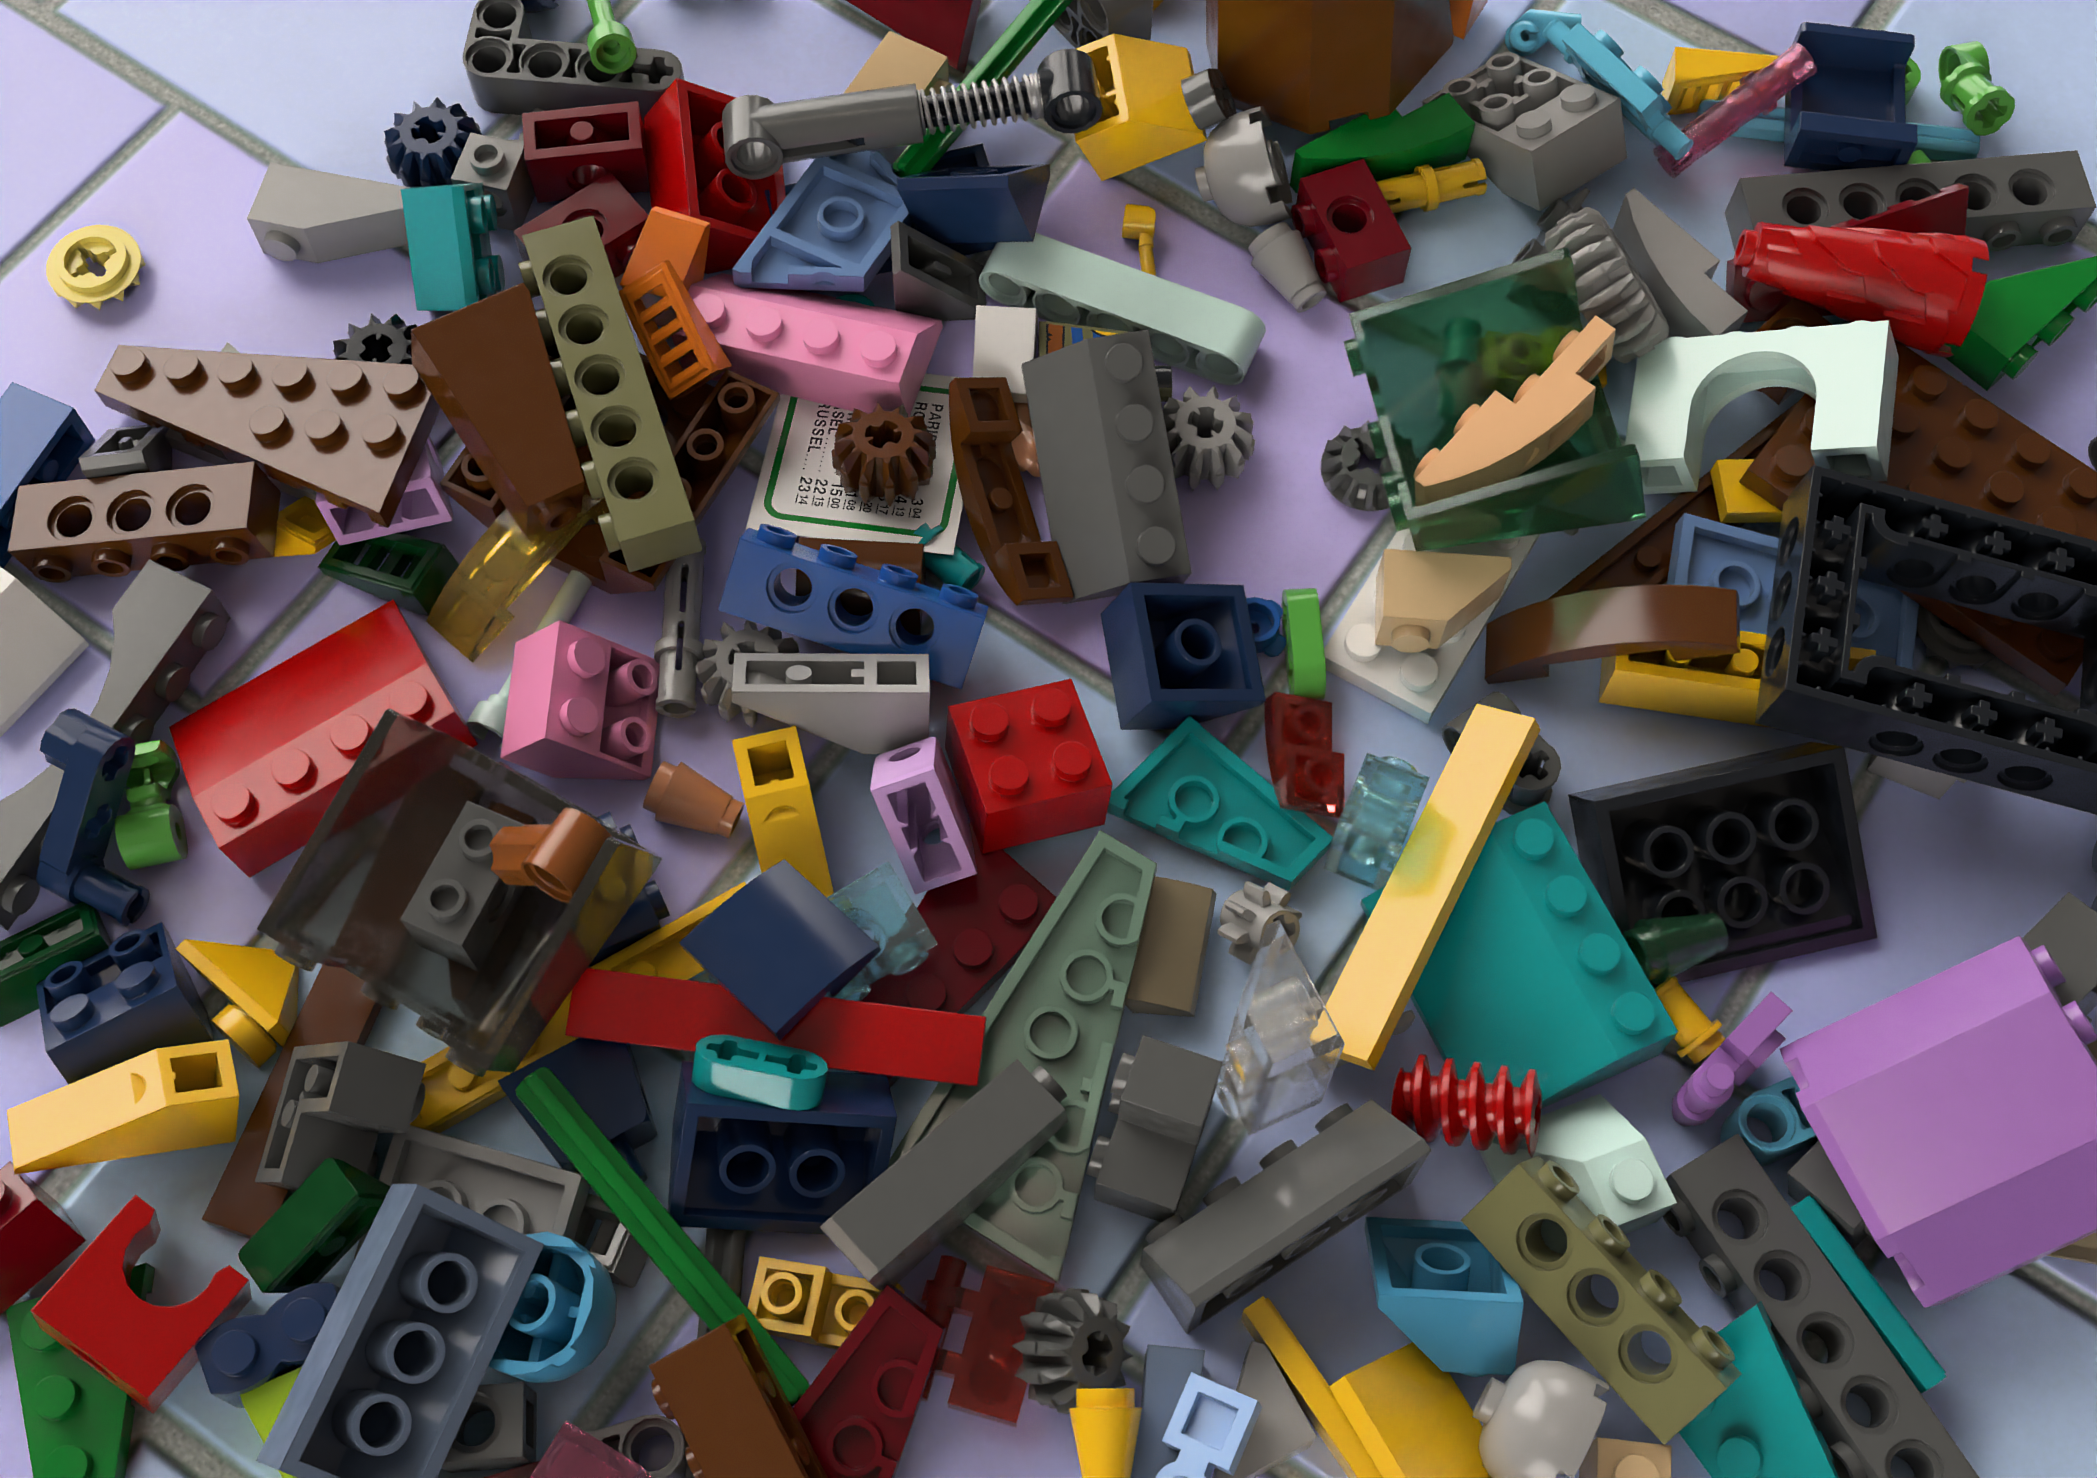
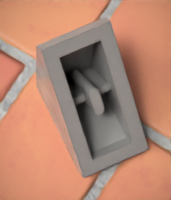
[1212,1341,1317,1478]

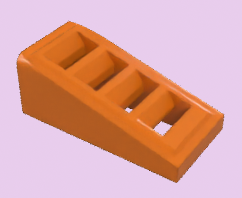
[619,260,732,401]

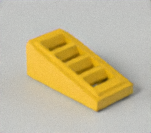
[1662,47,1789,115]

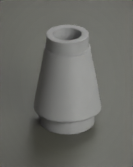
[1248,222,1327,313]

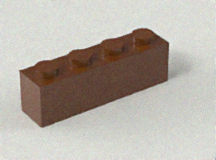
[649,1313,828,1478]

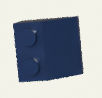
[1100,583,1266,730]

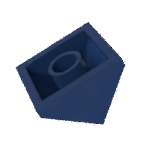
[897,164,1050,244]

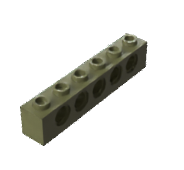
[518,216,703,573]

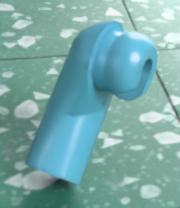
[1505,9,1582,57]

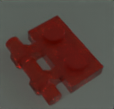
[920,1255,1055,1427]

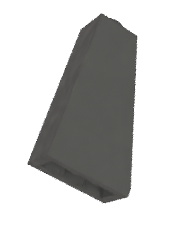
[820,1059,1068,1292]

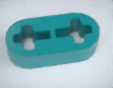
[691,1035,828,1111]

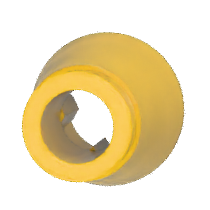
[1069,1388,1142,1478]

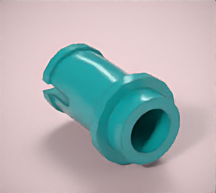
[913,523,985,590]

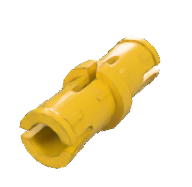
[1376,158,1487,213]

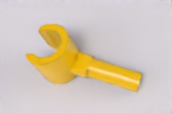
[1122,204,1156,276]

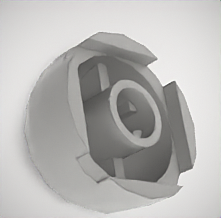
[1195,106,1292,227]
[1473,1360,1609,1478]

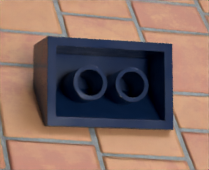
[668,1061,897,1235]

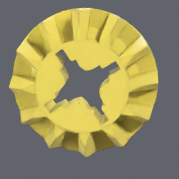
[46,225,145,310]

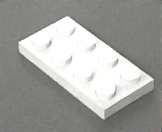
[1324,494,1544,724]

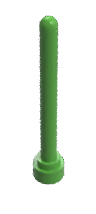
[587,0,637,74]

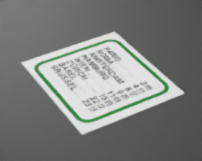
[746,373,963,555]

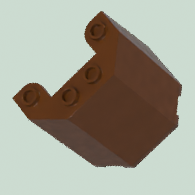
[1206,0,1454,135]

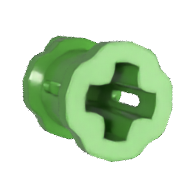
[1938,41,2015,136]

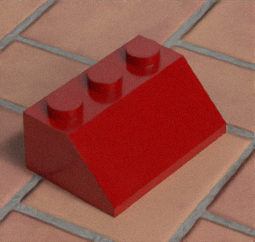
[644,78,786,274]

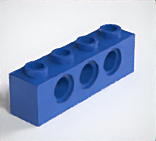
[718,524,988,690]

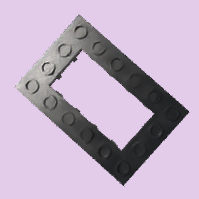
[1755,465,2097,815]

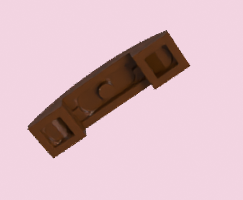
[949,377,1074,606]
[1484,584,1740,684]

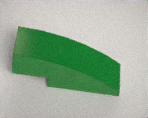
[1289,92,1475,193]

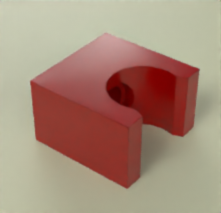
[30,1194,252,1414]

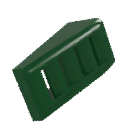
[318,532,463,618]

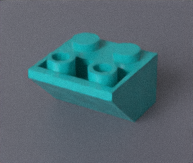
[401,182,505,311]

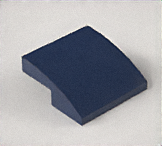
[679,859,881,1041]

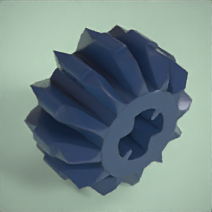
[384,97,482,188]

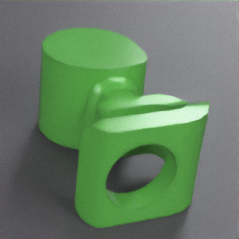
[115,740,188,870]

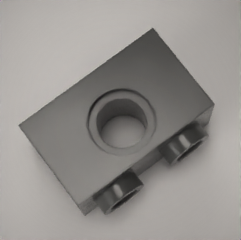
[400,801,526,972]

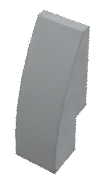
[1613,188,1748,338]

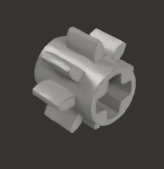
[1217,881,1302,965]

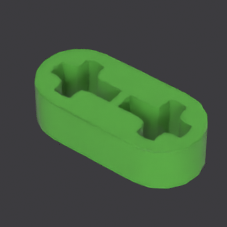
[1281,588,1326,702]

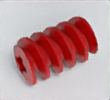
[1391,1054,1542,1157]

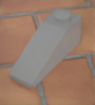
[247,162,410,263]
[732,653,930,754]

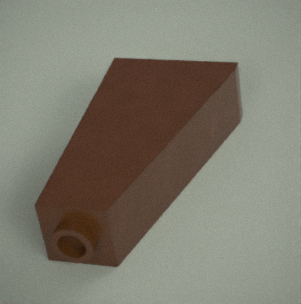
[411,282,584,538]

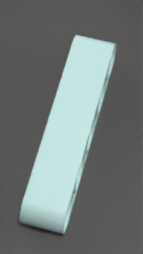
[978,233,1266,385]

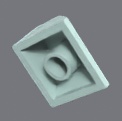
[1479,1094,1677,1254]

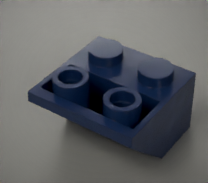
[36,922,215,1085]

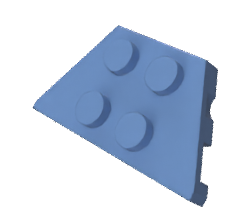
[732,150,914,292]

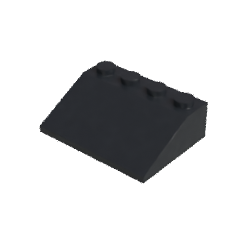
[1568,742,1877,989]

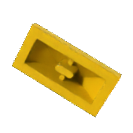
[175,939,299,1048]

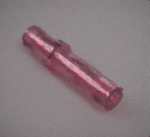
[1653,43,1817,178]

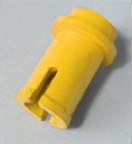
[1654,975,1726,1064]

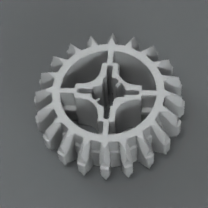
[1545,207,1669,364]

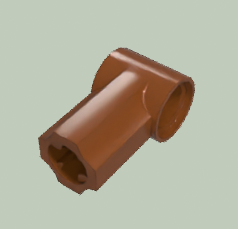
[489,808,615,903]

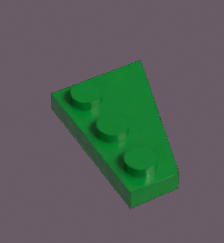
[6,1263,155,1478]

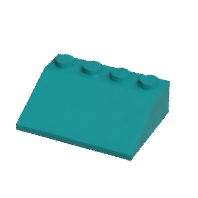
[1360,801,1678,1109]

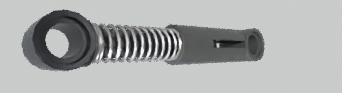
[722,49,1103,179]

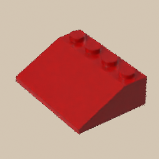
[169,599,478,878]

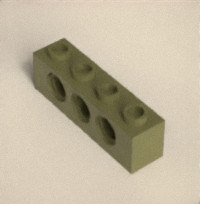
[1461,1155,1742,1445]

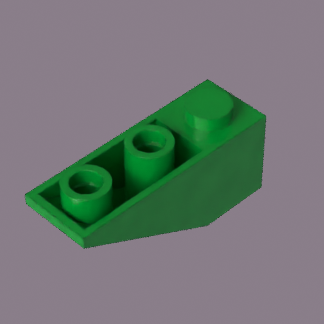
[1945,256,2097,391]

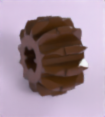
[831,402,936,507]

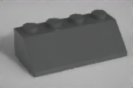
[1021,330,1192,604]
[1140,1099,1431,1334]

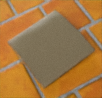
[1125,876,1217,1017]

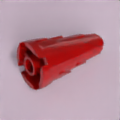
[1734,222,1989,358]

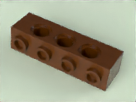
[8,462,281,583]

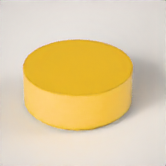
[210,1004,277,1068]

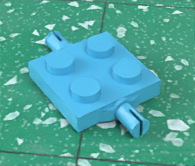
[1542,18,1694,160]

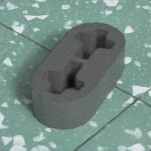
[1181,68,1237,130]

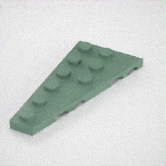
[888,830,1157,1284]

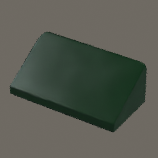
[0,901,112,1027]
[238,1158,391,1293]

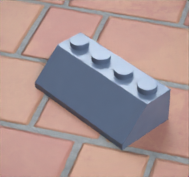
[256,1184,544,1478]

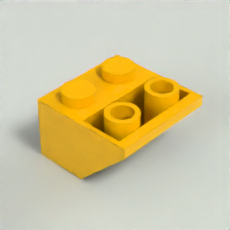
[1074,33,1207,181]

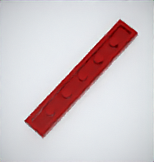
[565,967,987,1087]

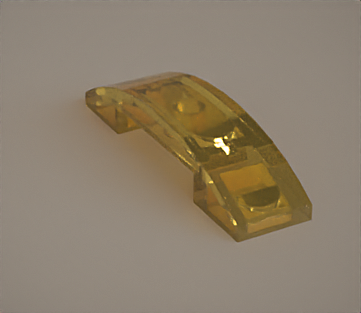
[426,445,610,663]

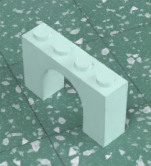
[1622,320,1899,495]

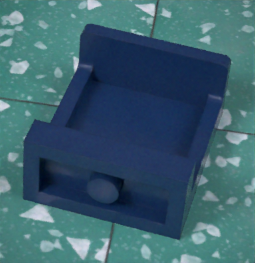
[1784,22,1918,171]

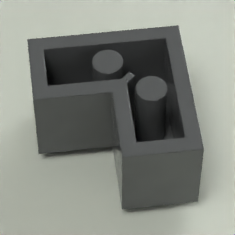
[1086,1035,1223,1223]
[255,1041,426,1192]

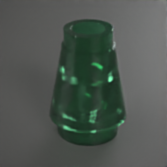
[1623,913,1728,984]

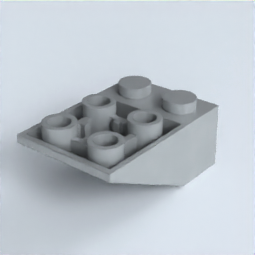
[1422,51,1627,211]

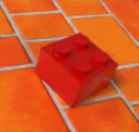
[945,679,1113,854]

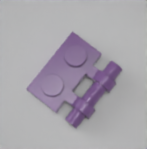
[1672,992,1793,1126]

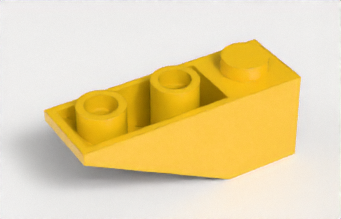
[732,726,837,907]
[7,1039,240,1175]

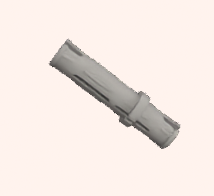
[654,538,706,718]

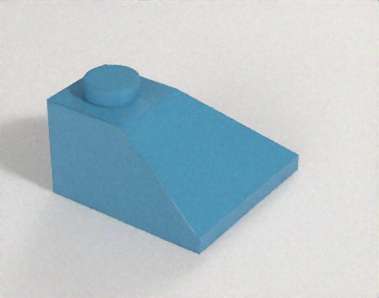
[1364,1217,1524,1377]

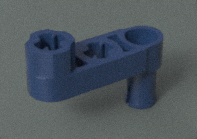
[36,708,150,926]

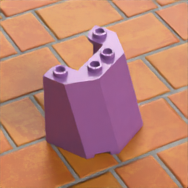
[1780,935,2097,1308]

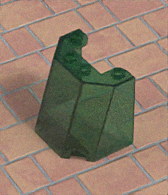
[1343,248,1646,552]

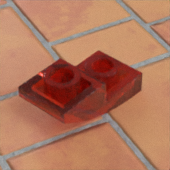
[1264,692,1345,818]

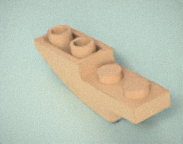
[1413,315,1616,513]

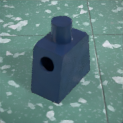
[498,1038,658,1182]

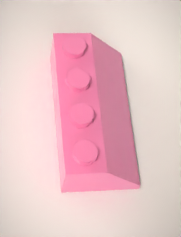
[671,273,943,417]

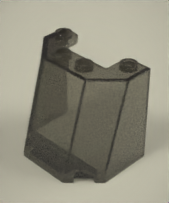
[257,708,662,1077]

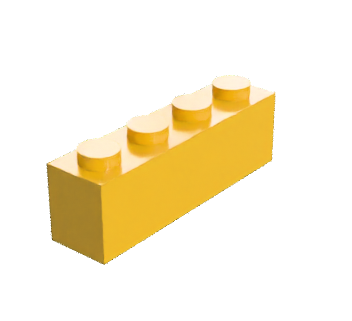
[1598,631,1876,728]

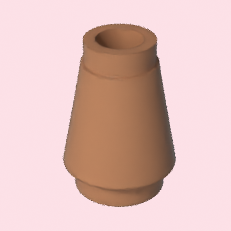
[643,761,745,839]

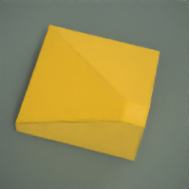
[274,496,336,557]

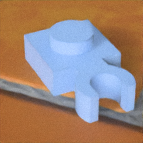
[1156,1372,1262,1478]

